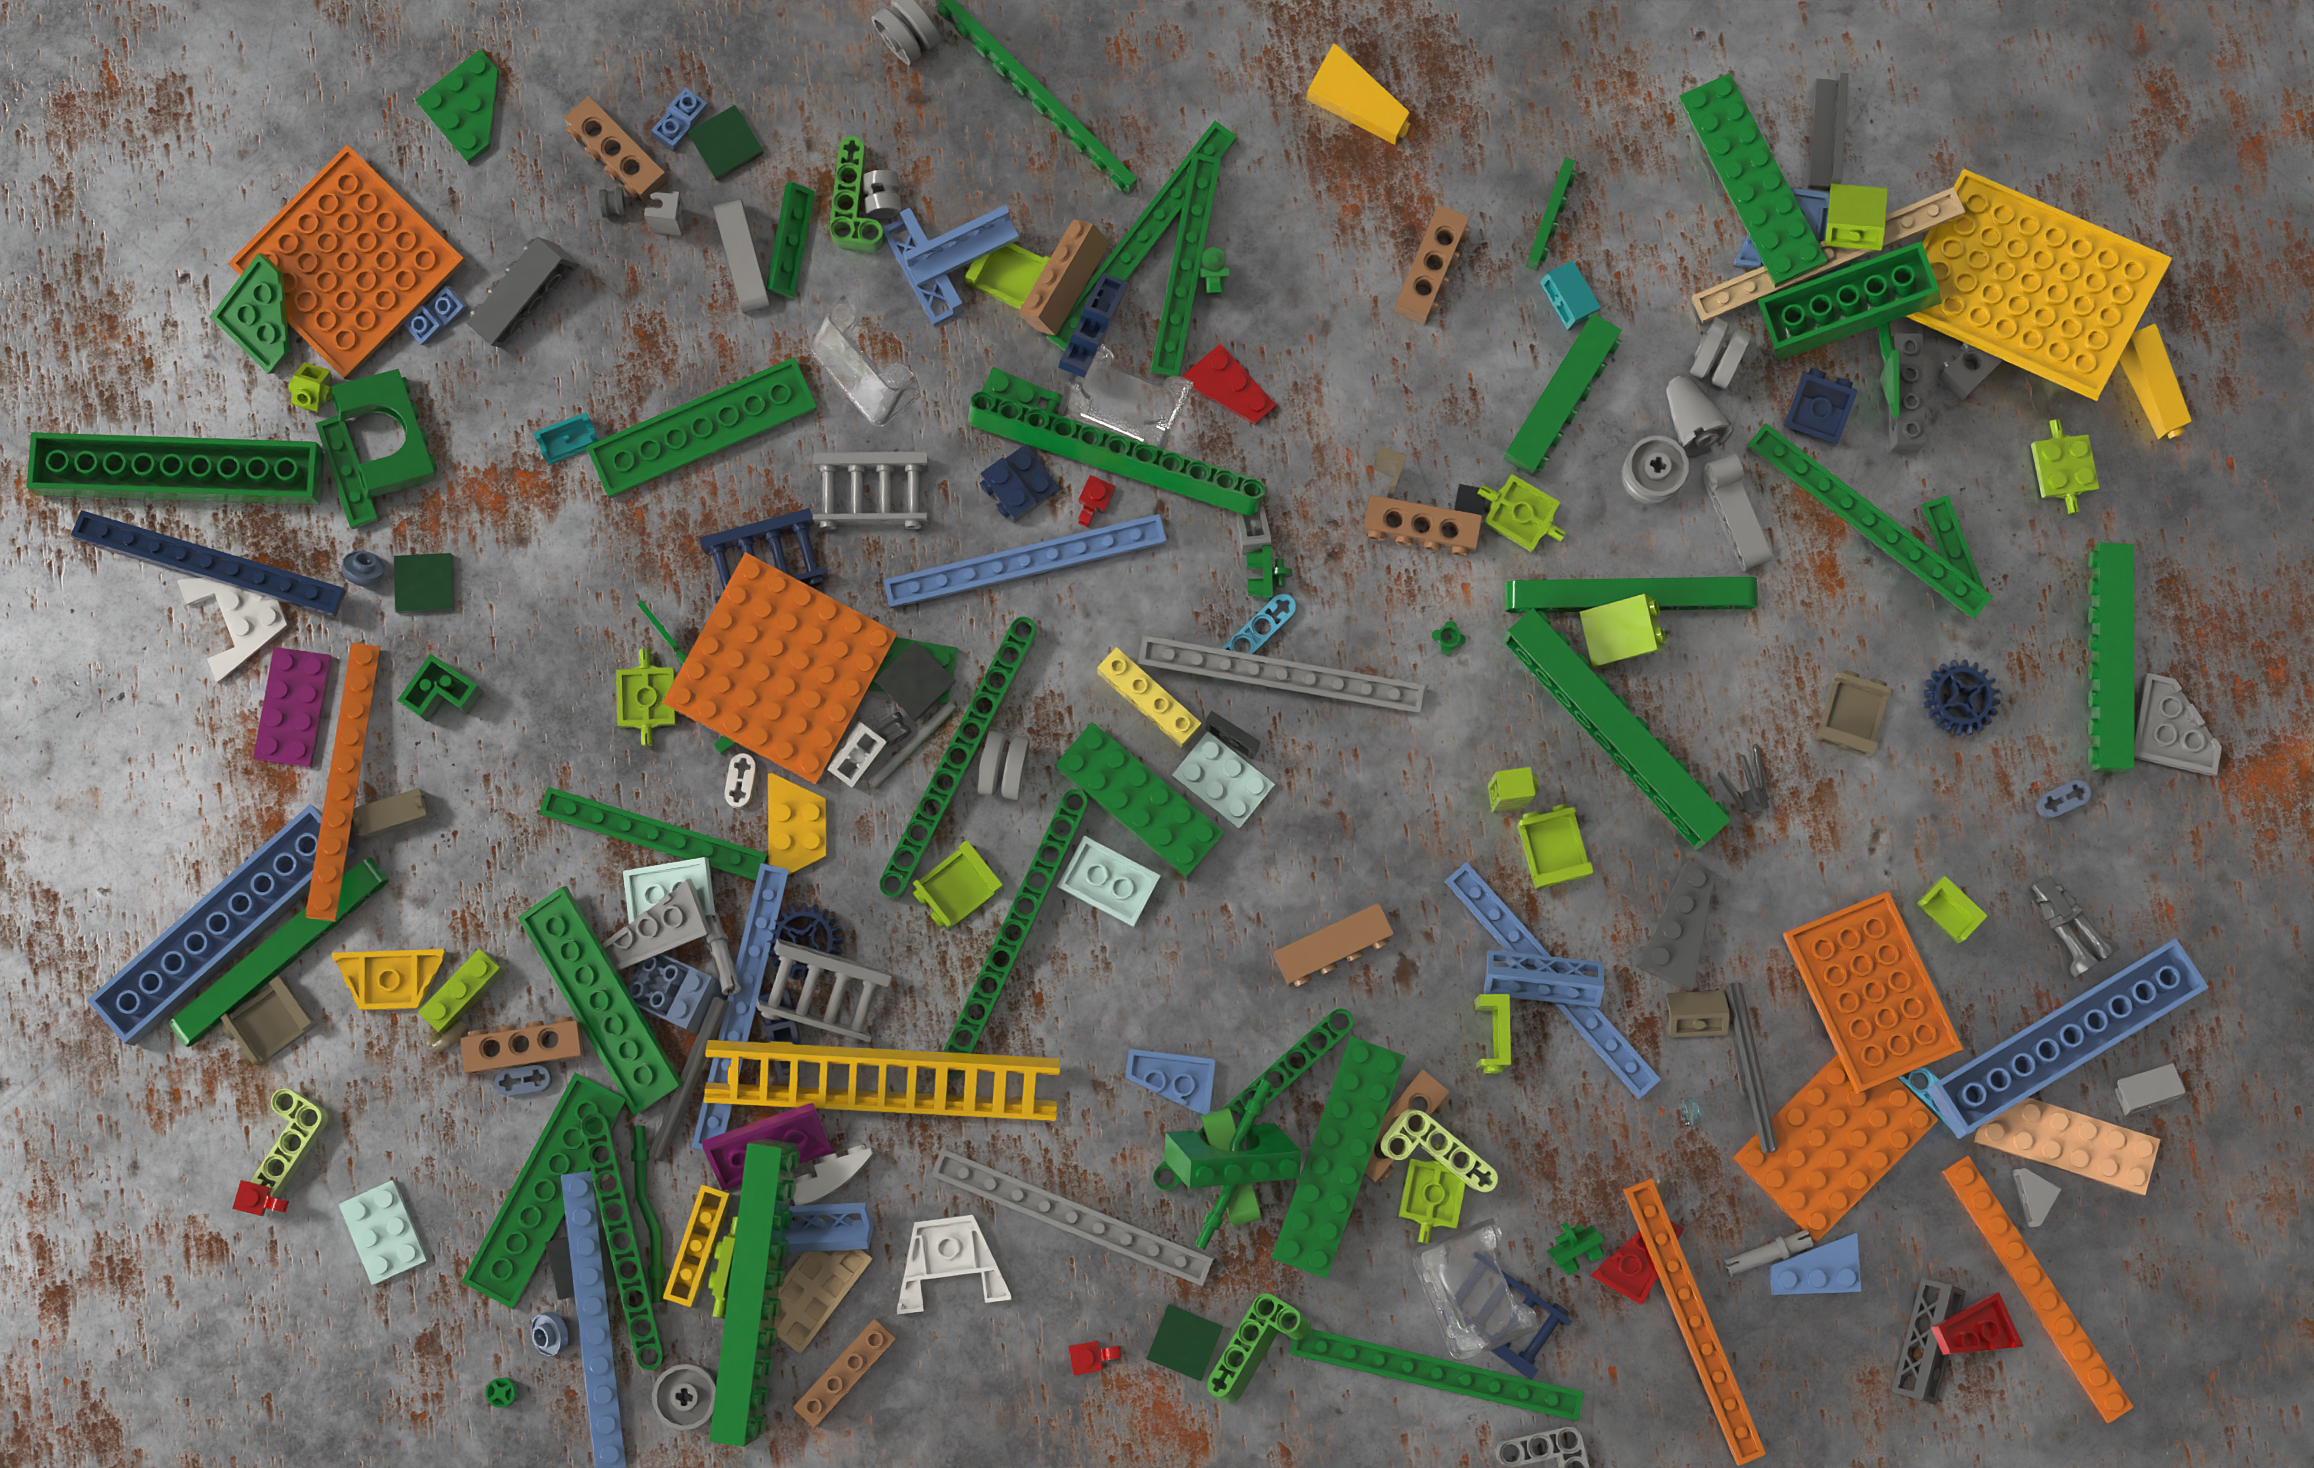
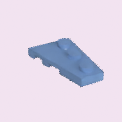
[1125,1049,1216,1115]
[1770,1233,1861,1295]

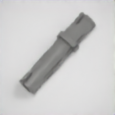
[705,912,741,995]
[1724,1229,1813,1278]

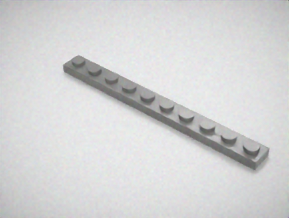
[1138,635,1425,713]
[931,1149,1213,1286]

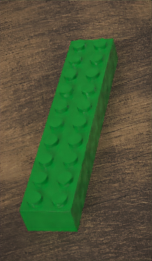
[26,432,324,505]
[1502,608,1731,850]
[709,1139,800,1447]

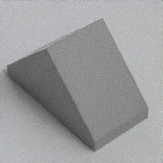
[1236,507,1271,554]
[2012,1168,2061,1227]

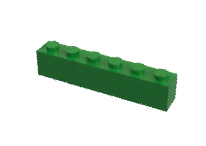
[1503,313,1622,476]

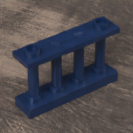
[699,508,829,603]
[1433,1250,1573,1380]

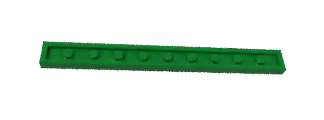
[935,0,1137,194]
[1047,120,1237,352]
[1747,423,1993,620]
[1289,1325,1584,1421]

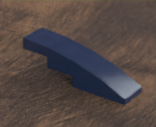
[1058,273,1128,378]

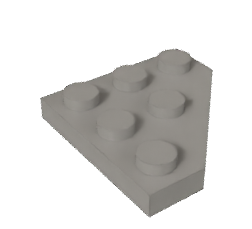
[2134,673,2222,776]

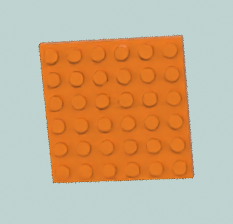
[228,144,466,380]
[662,552,898,785]

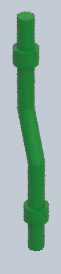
[1195,1079,1273,1250]
[631,1126,666,1303]

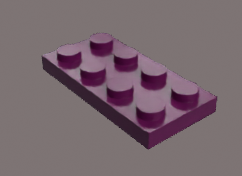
[253,647,332,768]
[702,1102,833,1191]

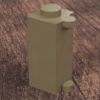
[352,788,432,840]

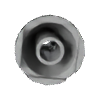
[1666,376,1734,457]

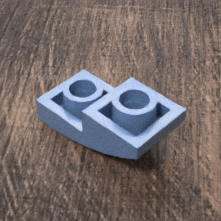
[651,87,708,151]
[403,286,468,345]

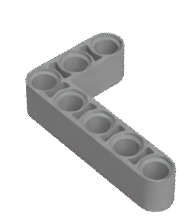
[1495,1426,1589,1468]

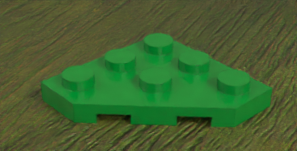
[415,49,499,165]
[210,253,290,374]

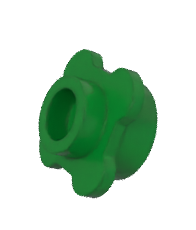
[1432,621,1466,655]

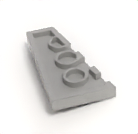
[601,879,711,972]

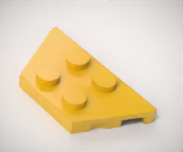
[768,773,827,876]
[332,949,446,1011]

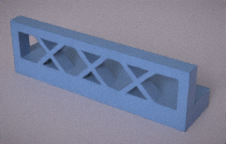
[903,205,1019,287]
[882,207,963,326]
[1484,950,1604,1007]
[785,1202,874,1252]

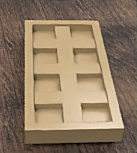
[774,1227,873,1354]

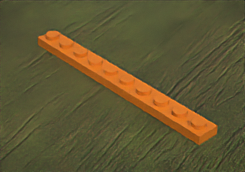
[306,642,380,922]
[1942,1155,2134,1423]
[1623,1178,1766,1466]

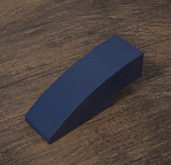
[759,986,808,1083]

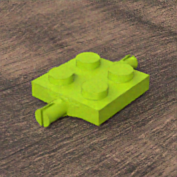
[2031,419,2100,515]
[1477,474,1566,552]
[616,648,676,746]
[1398,1143,1465,1244]
[708,1216,738,1318]

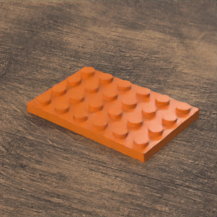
[1783,891,1963,1094]
[1732,1053,1938,1243]

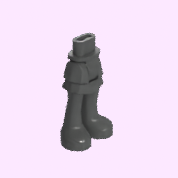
[2032,875,2120,978]

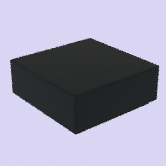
[1454,484,1485,515]

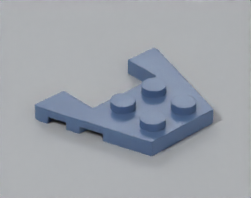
[1734,188,1843,278]

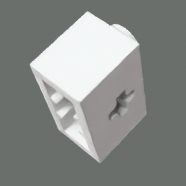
[825,721,886,788]

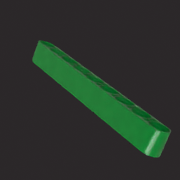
[1504,576,1758,613]
[168,857,389,1047]
[1153,1008,1354,1191]
[581,1112,663,1370]

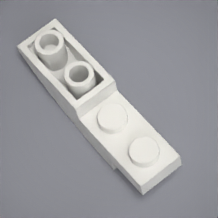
[790,1145,874,1206]

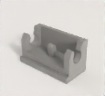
[644,191,686,236]
[2115,1063,2186,1117]

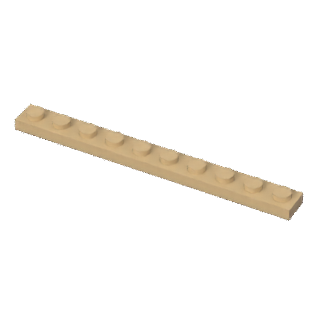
[1691,187,1965,324]

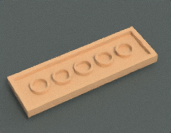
[1974,1097,2160,1196]

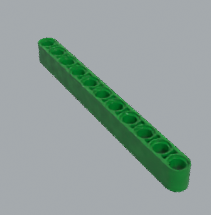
[968,391,1265,516]
[879,617,1037,900]
[943,789,1088,1080]

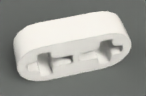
[725,753,757,809]

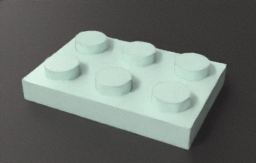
[1172,731,1275,830]
[1057,836,1161,928]
[623,857,715,924]
[339,1180,428,1285]

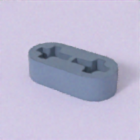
[2036,780,2091,819]
[495,1065,552,1096]

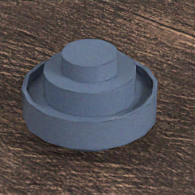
[341,551,385,586]
[531,1312,568,1356]

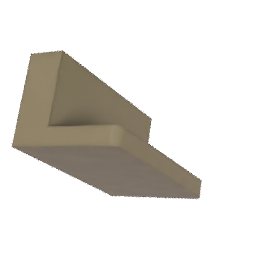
[1373,446,1407,499]
[1666,990,1730,1038]

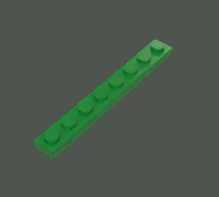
[1150,153,1221,378]
[539,787,768,881]

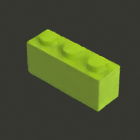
[1488,767,1539,812]
[417,948,506,1034]

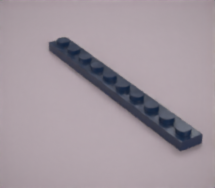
[70,510,346,617]

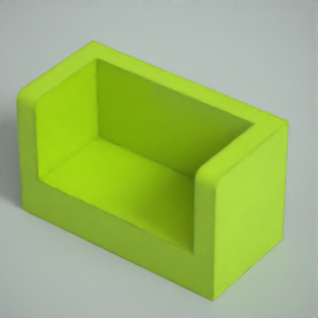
[1915,876,1988,943]

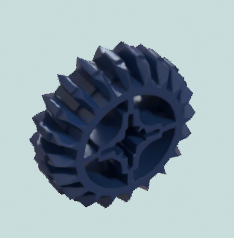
[1922,659,2001,737]
[766,902,844,981]

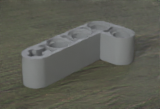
[713,199,770,313]
[1702,453,1772,571]

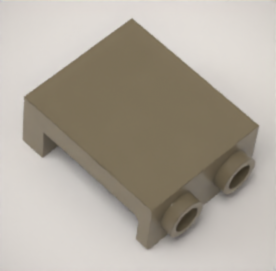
[1814,670,1893,758]
[221,976,317,1066]

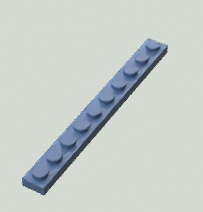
[883,514,1166,609]
[1444,862,1661,1099]
[692,863,789,1150]
[561,1171,626,1468]

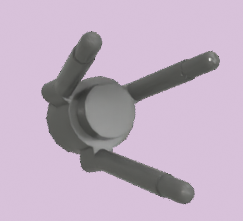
[1718,744,1769,815]

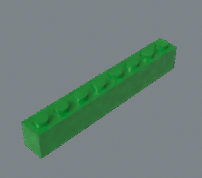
[2088,542,2134,773]

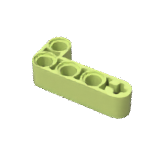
[250,1089,328,1198]
[1380,1109,1498,1192]

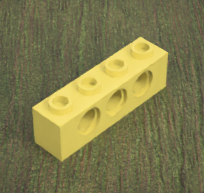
[1097,647,1202,749]

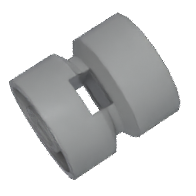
[862,170,902,219]

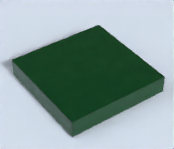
[687,105,764,181]
[394,553,454,613]
[1146,1304,1223,1381]

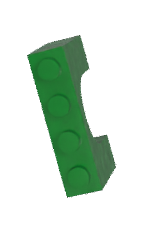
[331,369,437,499]
[1164,1123,1302,1188]

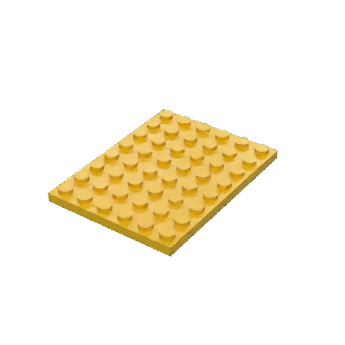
[1905,168,2172,401]

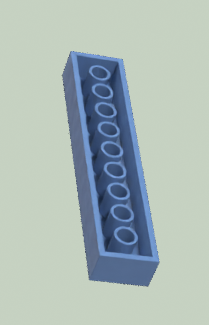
[87,804,355,1046]
[1926,938,2209,1139]

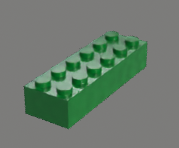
[1757,241,1942,361]
[1055,722,1224,880]

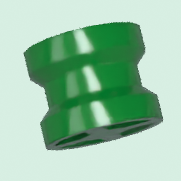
[485,1377,519,1408]

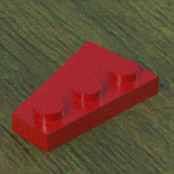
[1178,343,1276,425]
[1589,1220,1685,1305]
[1931,1292,2023,1355]

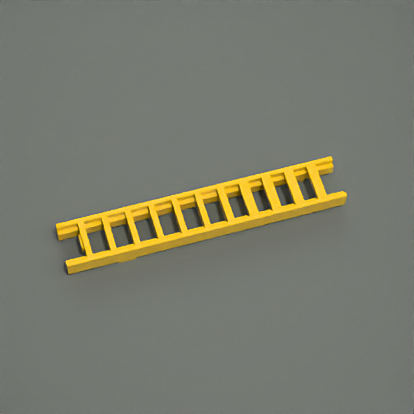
[704,1040,1060,1121]

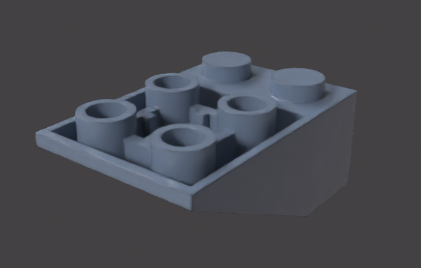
[628,954,728,1035]

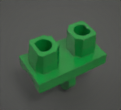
[1199,247,1229,293]
[1246,545,1293,602]
[1547,1222,1604,1275]

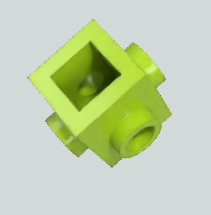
[288,362,332,412]

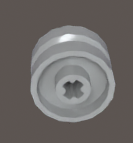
[871,0,940,65]
[1689,317,1752,390]
[1622,435,1689,505]
[978,731,1030,800]
[652,1363,717,1430]

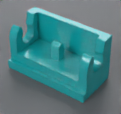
[1540,260,1601,330]
[533,412,599,466]

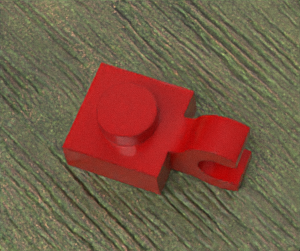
[1078,475,1116,528]
[232,1180,289,1216]
[1068,1341,1122,1376]

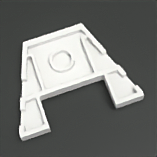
[177,578,289,684]
[897,1215,1012,1315]

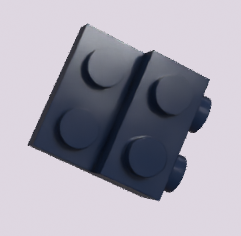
[1783,368,1858,444]
[979,444,1060,523]

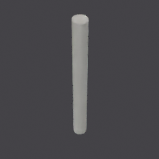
[868,700,957,789]

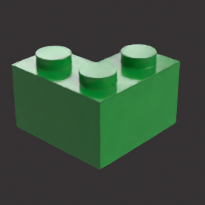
[397,653,483,722]

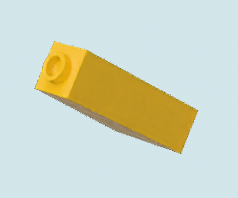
[1306,43,1411,145]
[2120,323,2192,439]

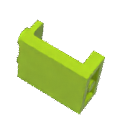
[1825,183,1888,251]
[965,243,1051,310]
[1580,594,1666,669]
[1517,804,1594,890]
[912,840,1004,931]
[1475,994,1511,1074]

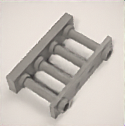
[813,452,929,530]
[756,938,891,1044]

